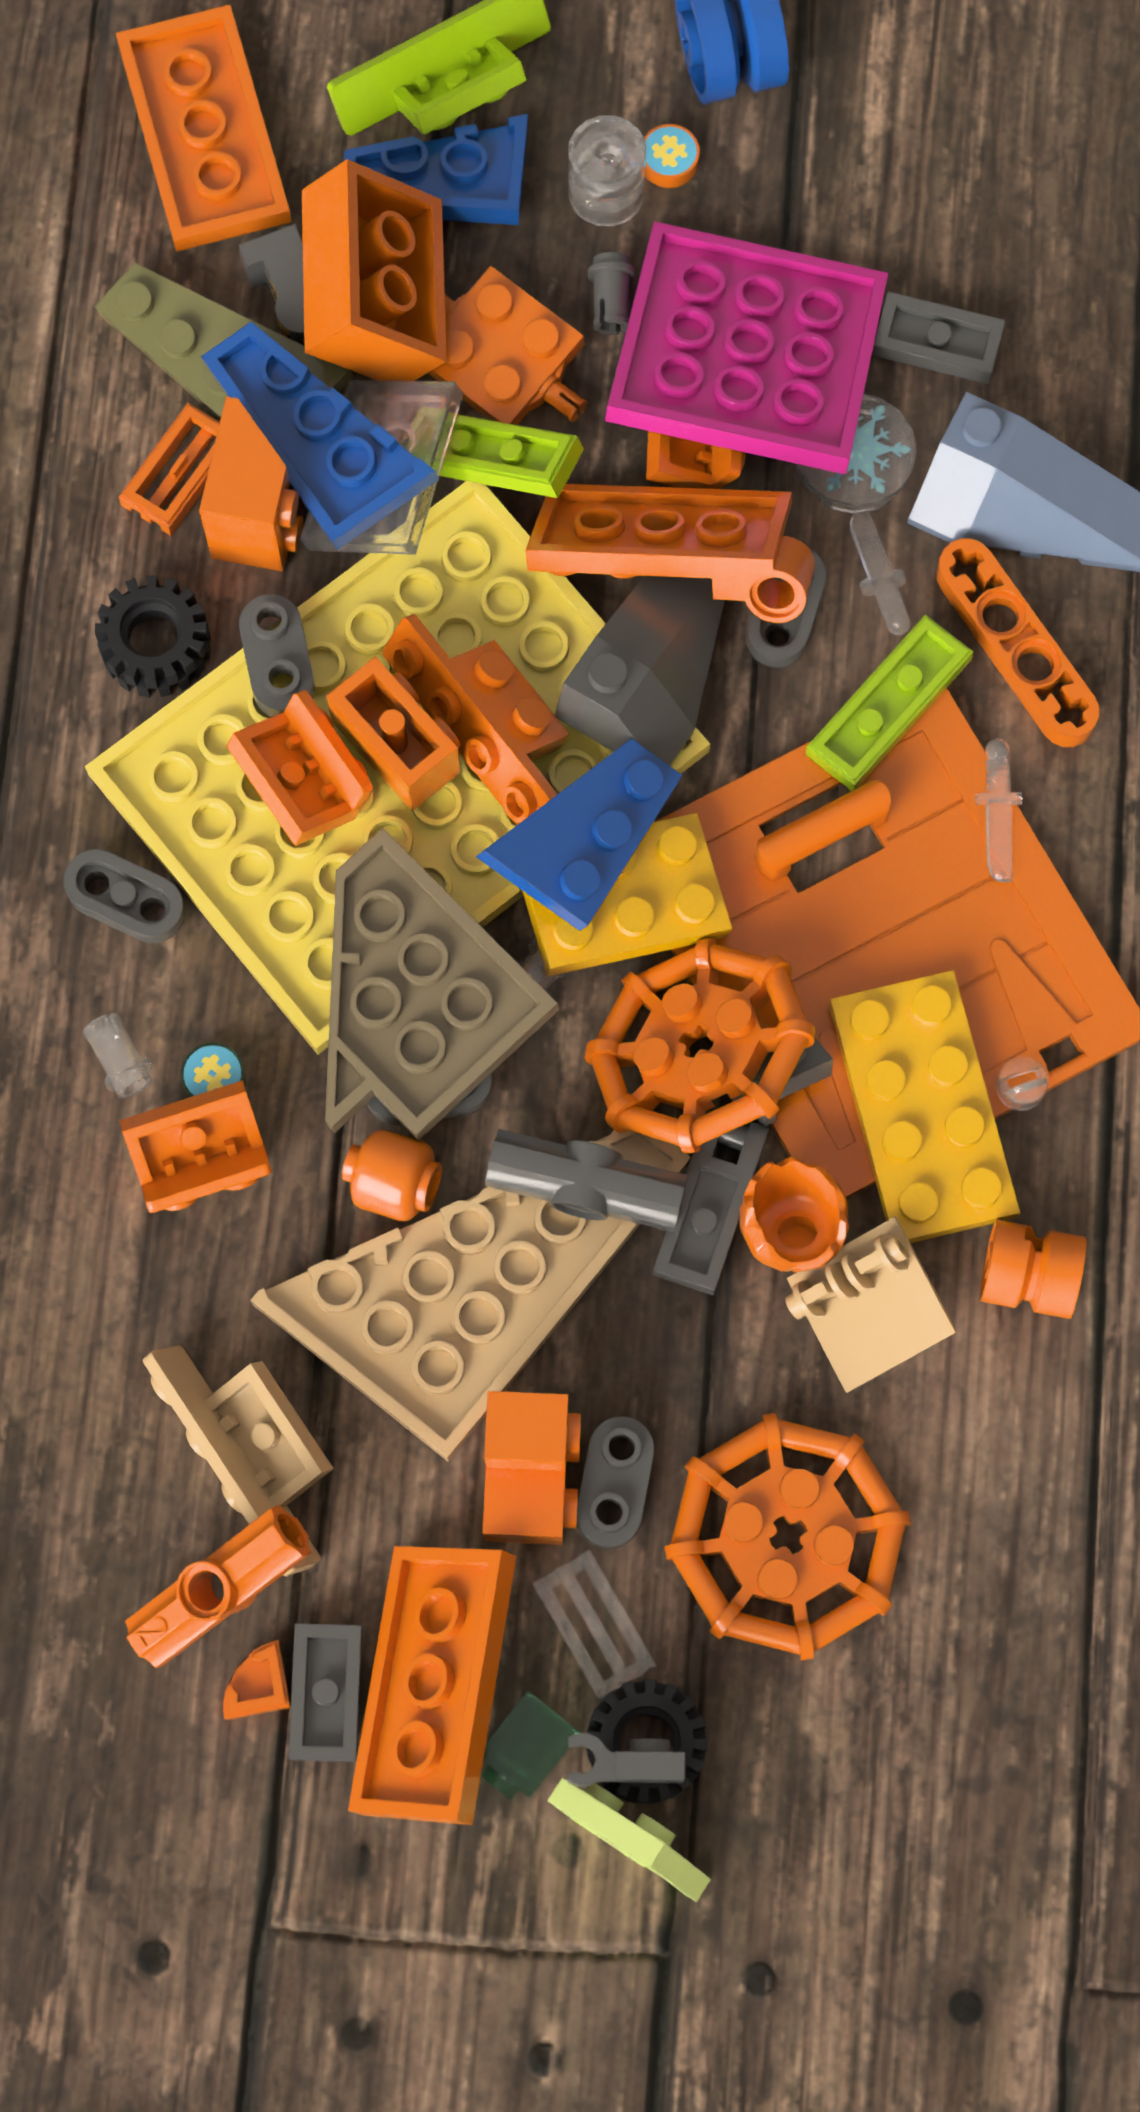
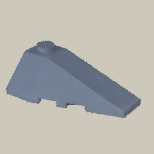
[907,392,1140,572]

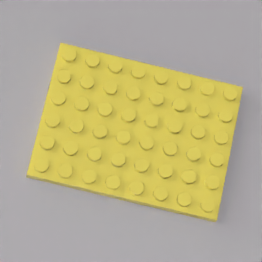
[85,481,710,1055]

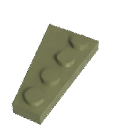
[94,263,354,420]

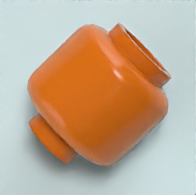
[342,1129,443,1222]

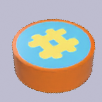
[640,124,700,188]

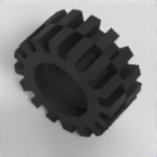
[95,575,211,697]
[587,1679,708,1805]

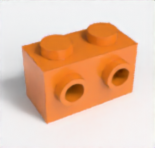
[326,656,461,812]

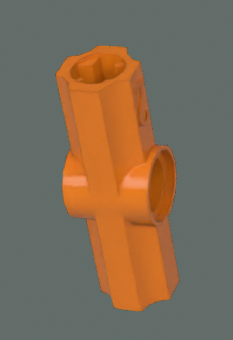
[125,1506,312,1668]

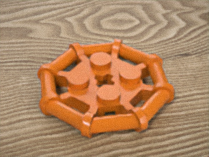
[584,937,816,1154]
[664,1413,911,1661]

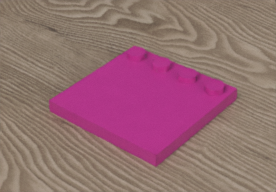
[605,221,888,475]

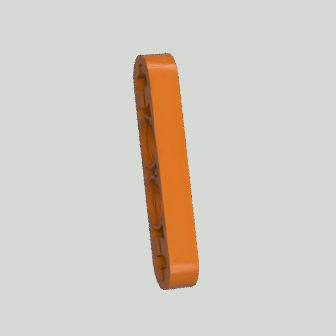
[936,538,1099,747]

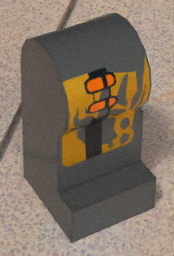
[239,224,305,346]

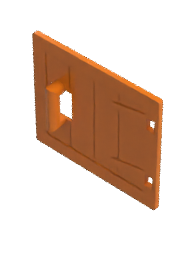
[655,688,1140,1199]

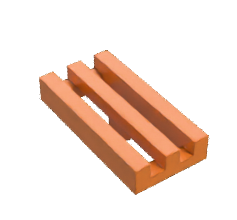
[119,403,220,536]

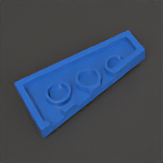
[201,322,439,550]

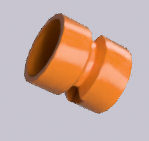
[979,1219,1087,1319]

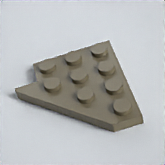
[325,828,559,1141]

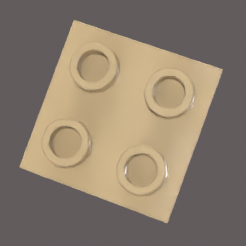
[785,1217,957,1393]

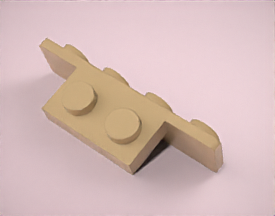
[143,1345,334,1576]

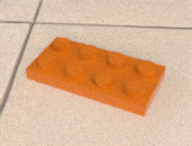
[116,4,292,252]
[348,1546,517,1825]

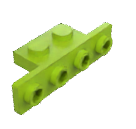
[327,0,551,136]

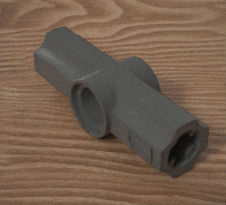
[485,1129,688,1232]

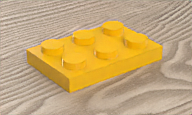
[522,813,732,977]

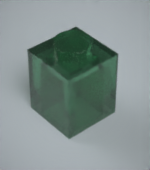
[481,1690,580,1801]

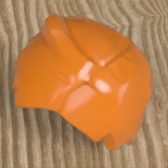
[740,1157,850,1272]

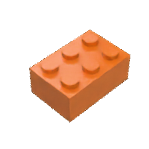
[302,159,447,389]

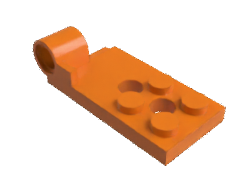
[525,484,815,623]

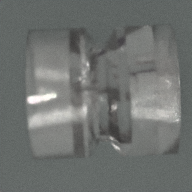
[569,115,646,226]

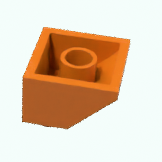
[199,396,303,572]

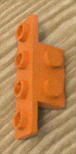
[382,614,570,825]

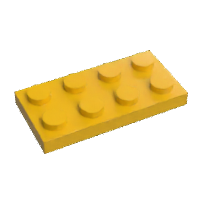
[829,970,1020,1243]

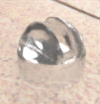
[995,1056,1049,1111]

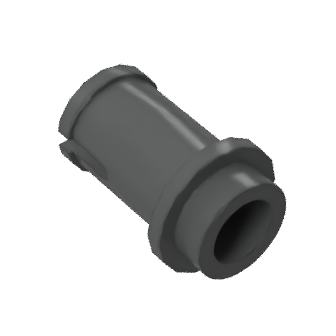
[588,252,635,335]

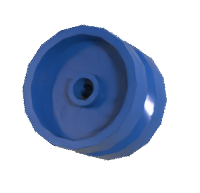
[675,0,789,105]

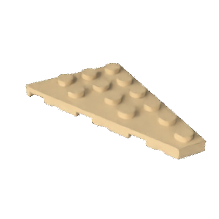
[250,1130,691,1461]

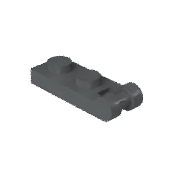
[652,1108,770,1296]

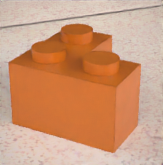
[482,1391,581,1545]

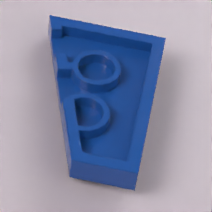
[344,114,528,225]
[476,738,682,931]

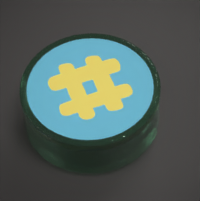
[181,1043,246,1097]

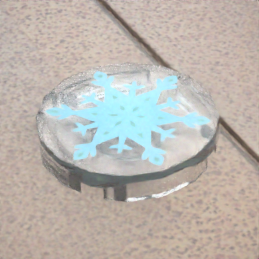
[795,394,917,513]

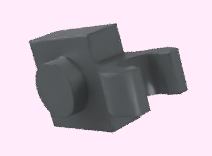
[568,1733,685,1787]

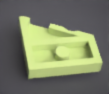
[547,1778,711,1902]

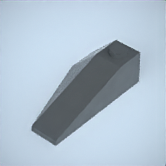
[555,576,725,766]

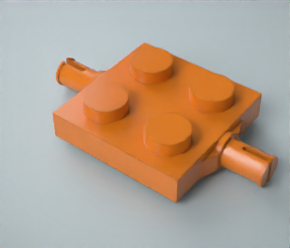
[428,266,587,425]

